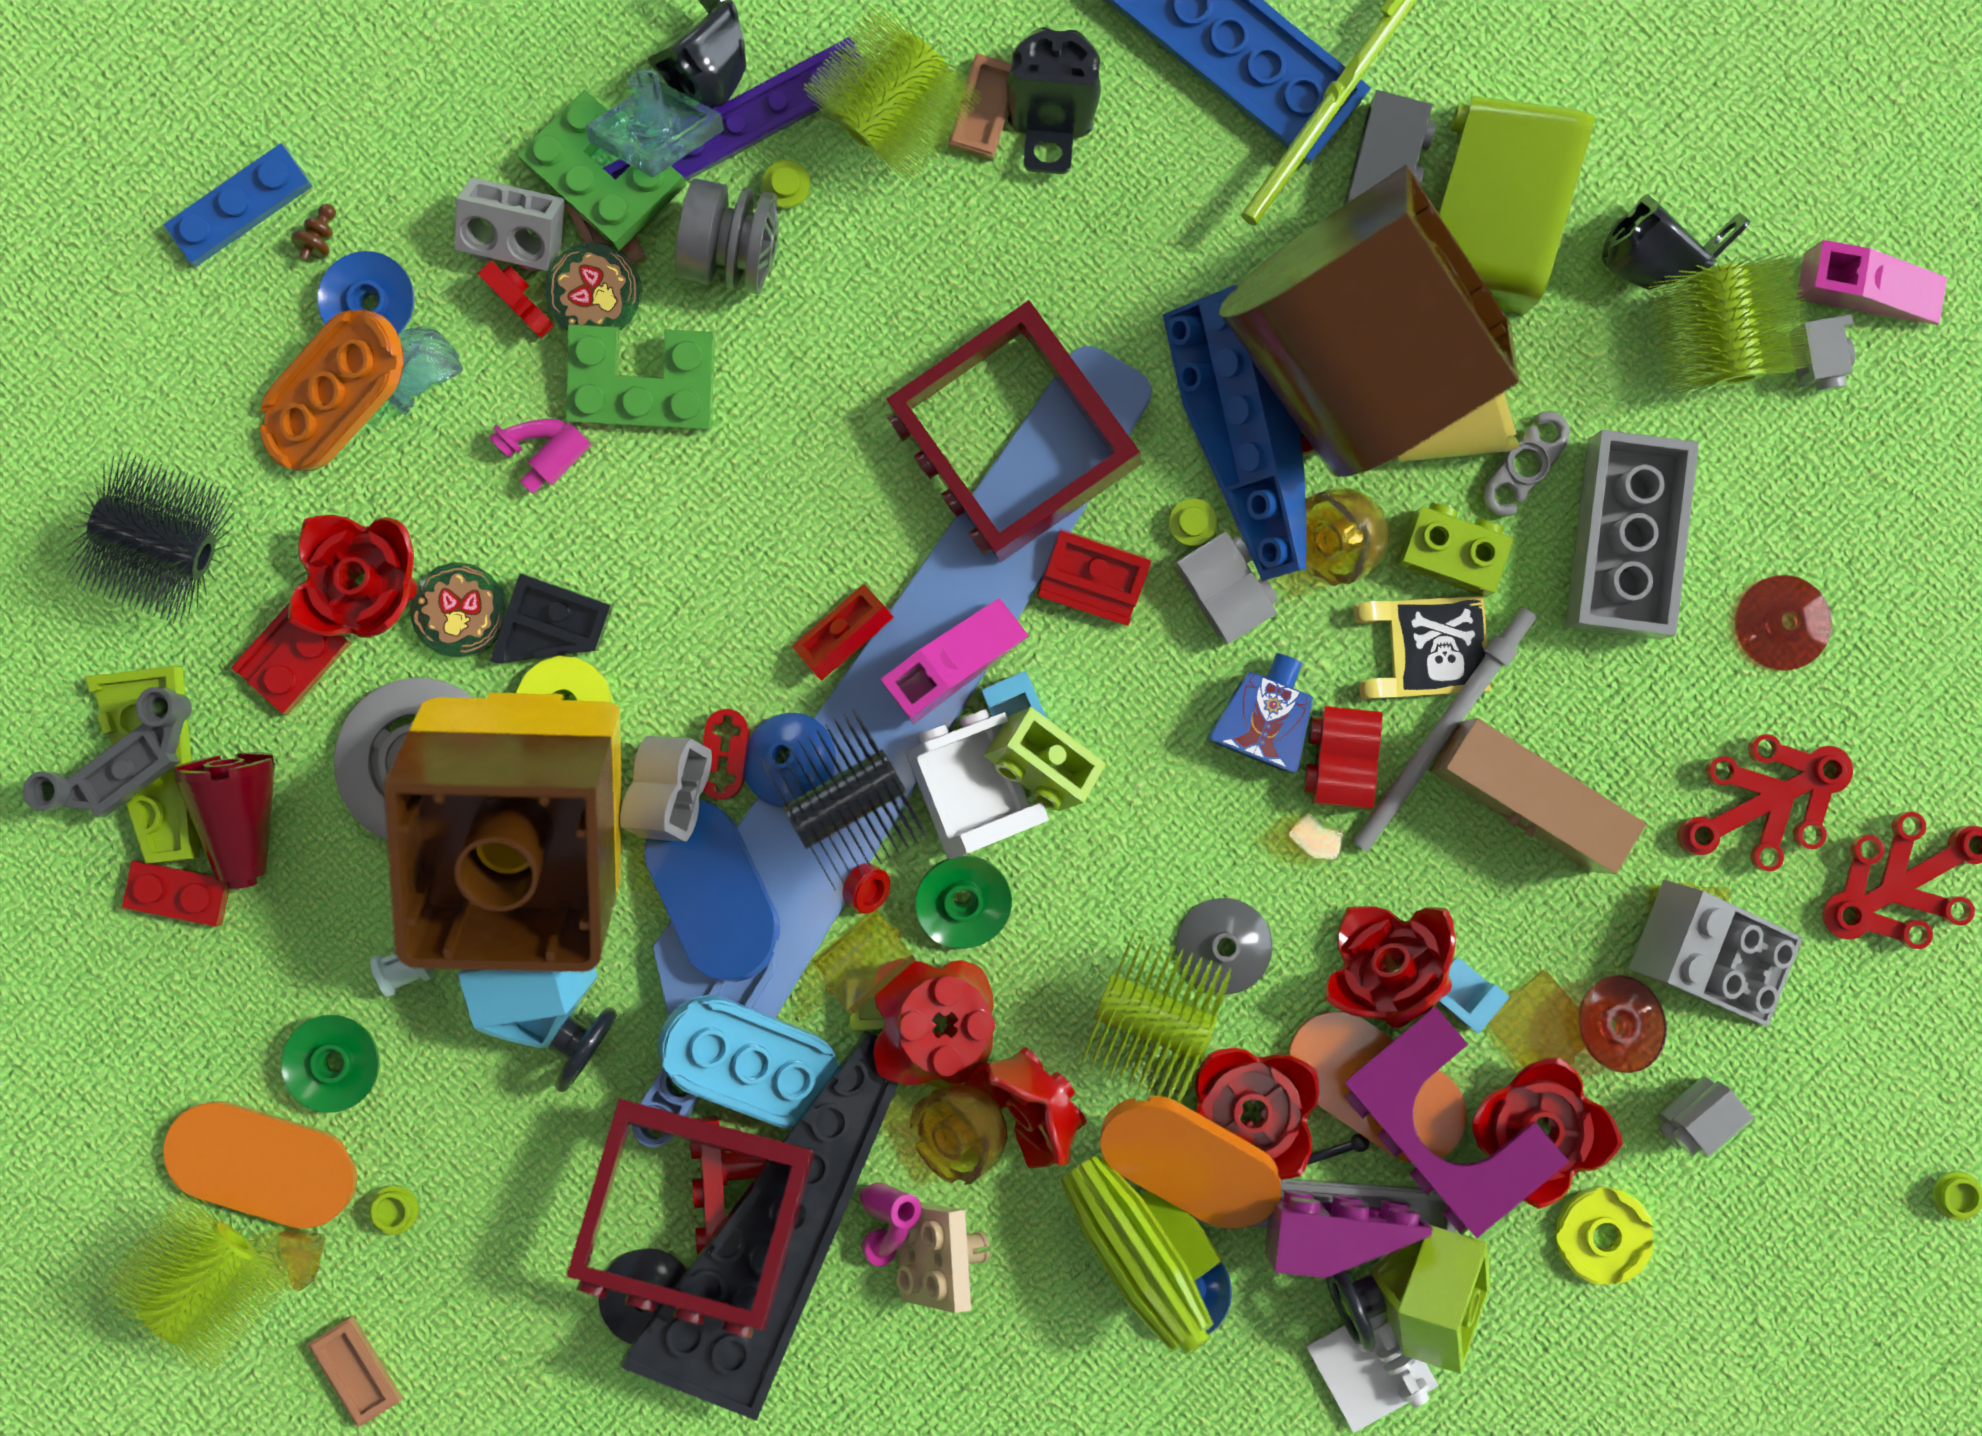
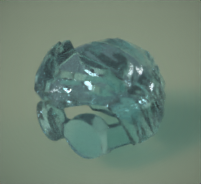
[387,326,463,415]

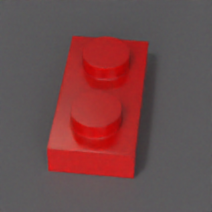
[792,583,894,681]
[122,860,230,927]

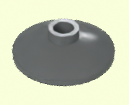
[1176,898,1272,994]

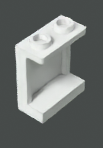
[905,709,1049,859]

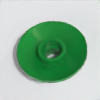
[915,855,1012,949]
[281,1015,380,1113]

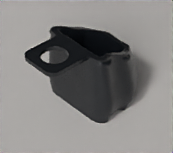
[648,0,747,111]
[1006,27,1101,174]
[1602,194,1750,290]

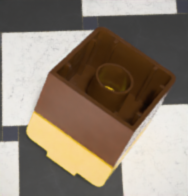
[384,692,621,972]

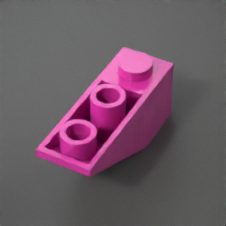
[1796,240,1947,325]
[880,598,1029,725]

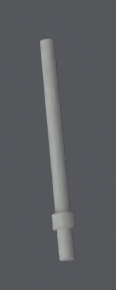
[1352,606,1537,852]

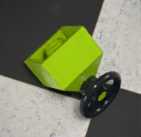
[1325,1225,1490,1374]

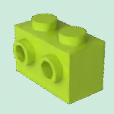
[1396,503,1514,597]
[983,707,1106,812]

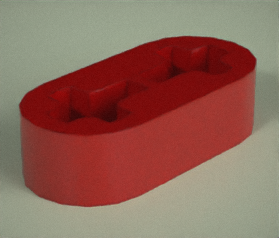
[703,709,750,800]

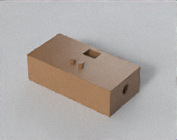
[1429,718,1647,874]

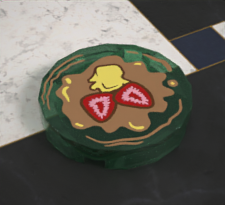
[545,241,643,331]
[409,562,508,659]

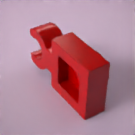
[477,260,555,339]

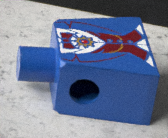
[1206,653,1313,774]

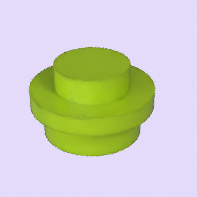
[763,160,811,209]
[1169,498,1217,547]
[1932,1171,1982,1221]
[369,1185,419,1235]

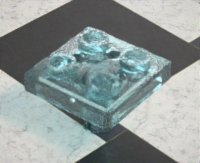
[585,69,724,177]

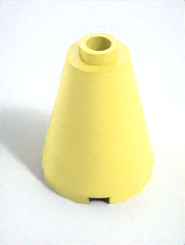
[1398,393,1520,462]

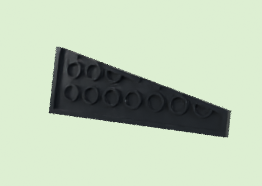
[620,1031,899,1421]

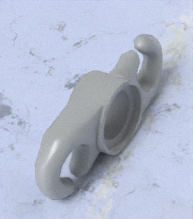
[1483,411,1570,517]

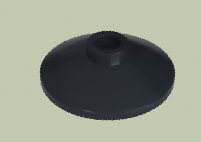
[598,1248,687,1344]

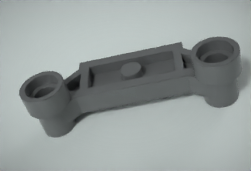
[23,687,192,817]

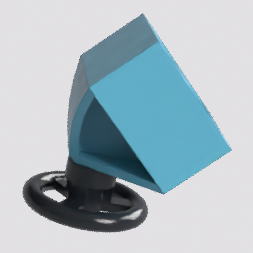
[458,968,617,1092]

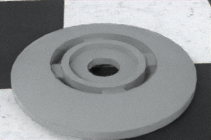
[334,678,474,840]

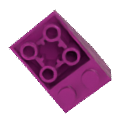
[1264,1190,1433,1278]

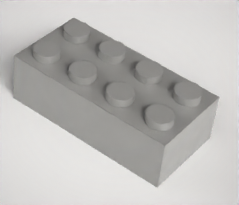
[1565,430,1699,640]

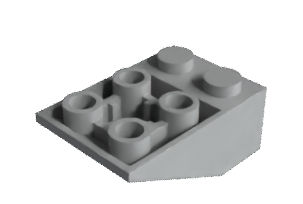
[1628,880,1803,1027]

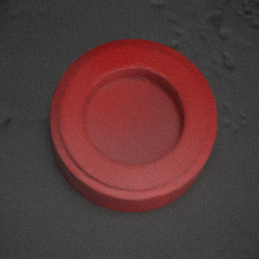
[842,863,890,914]

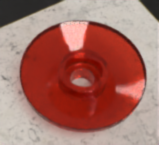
[1735,575,1832,671]
[1578,975,1667,1073]

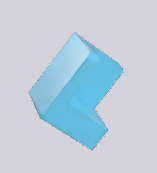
[981,671,1047,729]
[1437,958,1510,1034]

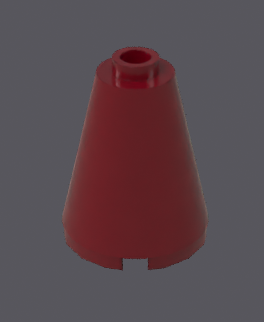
[174,752,275,889]

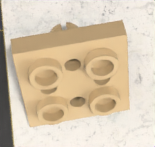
[897,1202,990,1313]

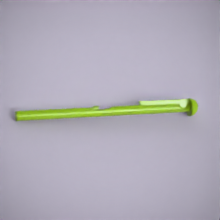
[1240,0,1417,226]

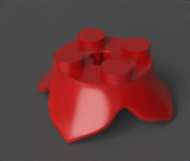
[288,514,417,638]
[1325,906,1456,1028]
[873,960,995,1085]
[963,1047,1087,1168]
[1194,1047,1319,1179]
[1472,1057,1623,1209]

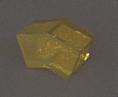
[1284,813,1343,861]

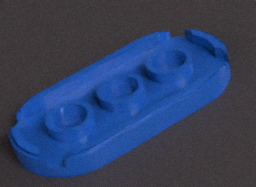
[644,800,780,982]

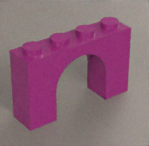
[1344,1006,1569,1239]

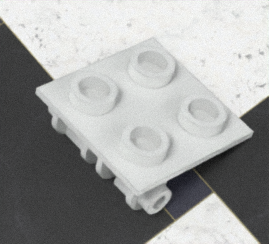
[1306,1313,1438,1433]

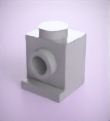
[1789,314,1855,392]

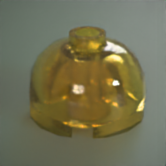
[1305,487,1390,586]
[910,1083,1008,1185]

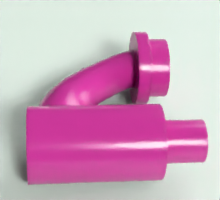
[488,419,592,494]
[859,1182,921,1266]

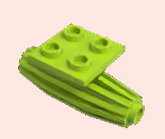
[1061,1154,1223,1355]

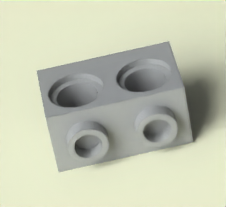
[454,177,565,271]

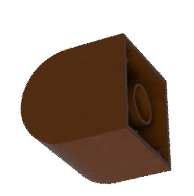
[1219,164,1520,477]

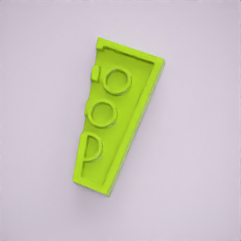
[85,666,200,863]

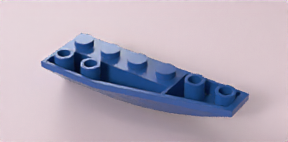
[1162,285,1306,581]

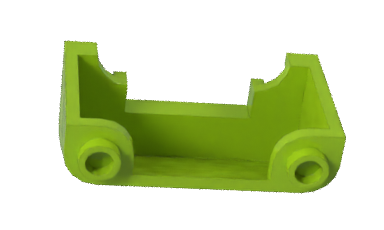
[1439,96,1595,315]

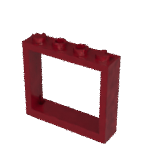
[886,300,1142,563]
[566,1098,815,1338]

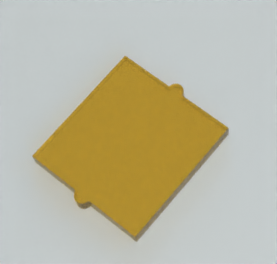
[812,909,916,1015]
[1487,969,1600,1068]

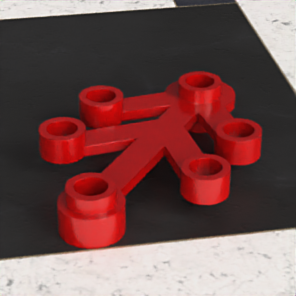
[1677,734,1853,871]
[1822,812,1982,949]

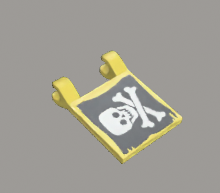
[1353,596,1491,700]

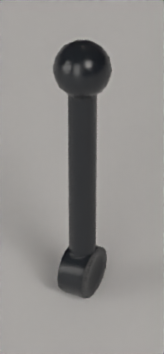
[1307,1133,1370,1165]

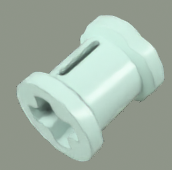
[370,953,434,997]

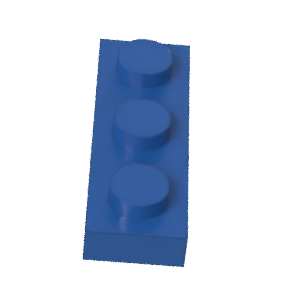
[163,143,313,267]

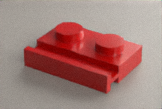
[1037,528,1152,626]
[231,603,351,715]

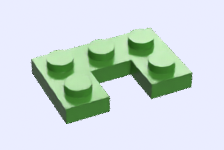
[516,89,687,251]
[566,324,715,429]

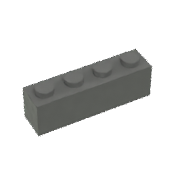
[1343,90,1436,206]

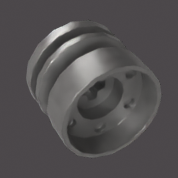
[675,178,779,295]

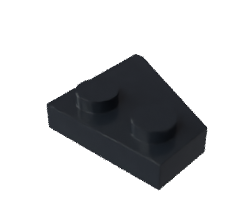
[490,573,614,663]

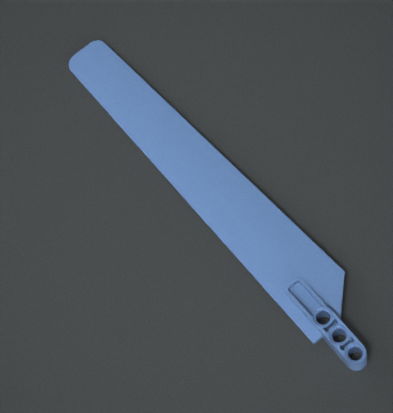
[632,346,1151,1147]

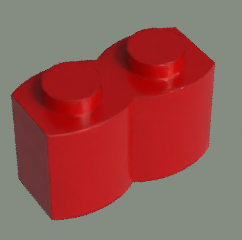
[1304,706,1383,810]

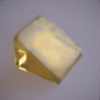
[278,1227,326,1291]

